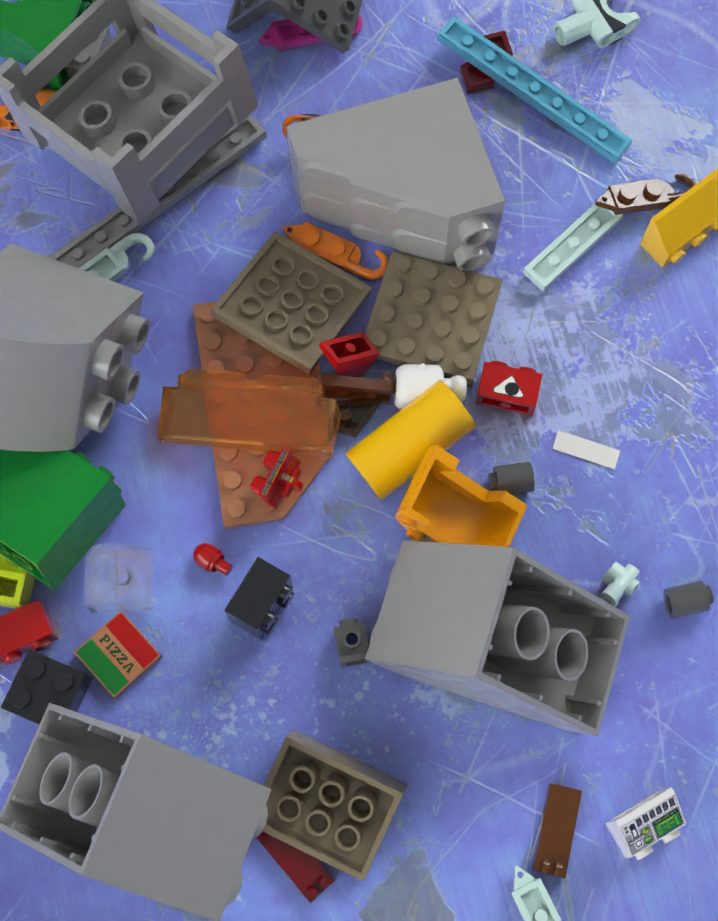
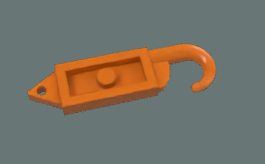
[282,222,388,280]

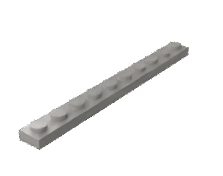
[49,115,266,268]

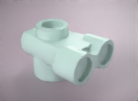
[601,562,640,607]

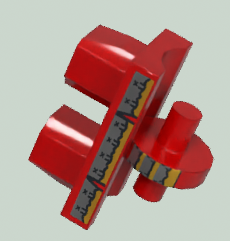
[249,447,304,509]

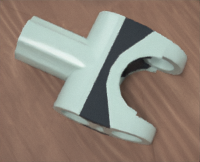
[553,0,641,48]

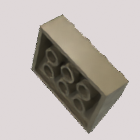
[263,729,408,882]

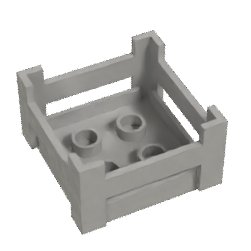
[0,0,258,224]

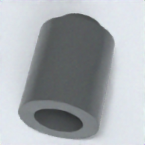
[488,462,535,494]
[663,581,714,619]

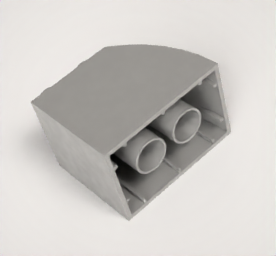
[0,244,150,452]
[0,703,272,921]

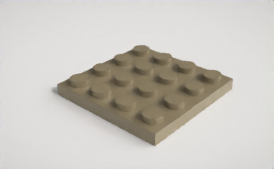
[211,231,372,375]
[365,251,503,385]

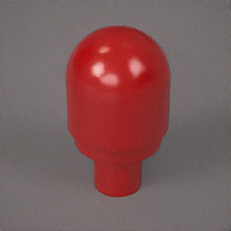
[193,543,233,576]

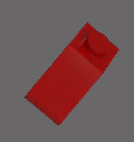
[318,332,380,377]

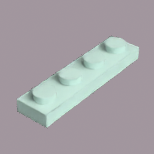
[523,204,624,292]

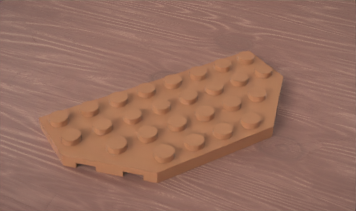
[193,301,334,530]

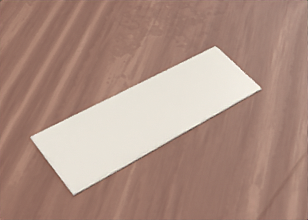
[552,430,620,469]

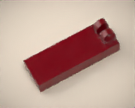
[256,831,335,903]

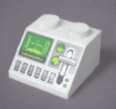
[605,787,686,860]

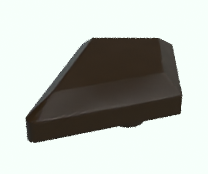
[329,399,381,438]

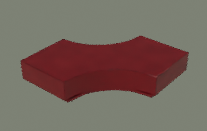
[460,31,513,94]

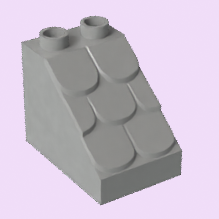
[286,77,505,272]
[365,540,630,737]

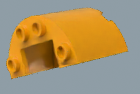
[395,445,528,547]

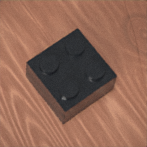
[224,557,295,640]
[0,649,93,725]

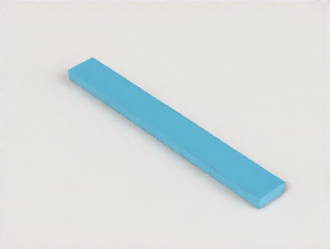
[437,16,633,164]

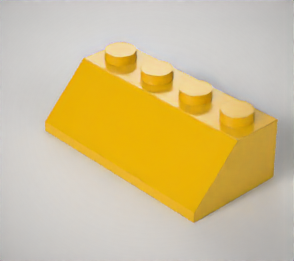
[640,168,718,268]

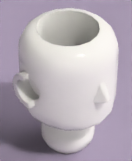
[393,363,467,410]

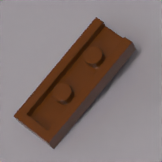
[311,372,396,404]
[532,783,582,878]

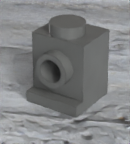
[334,618,370,668]

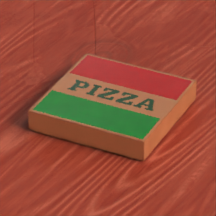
[74,611,162,699]

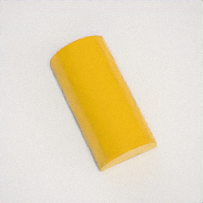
[345,380,477,501]

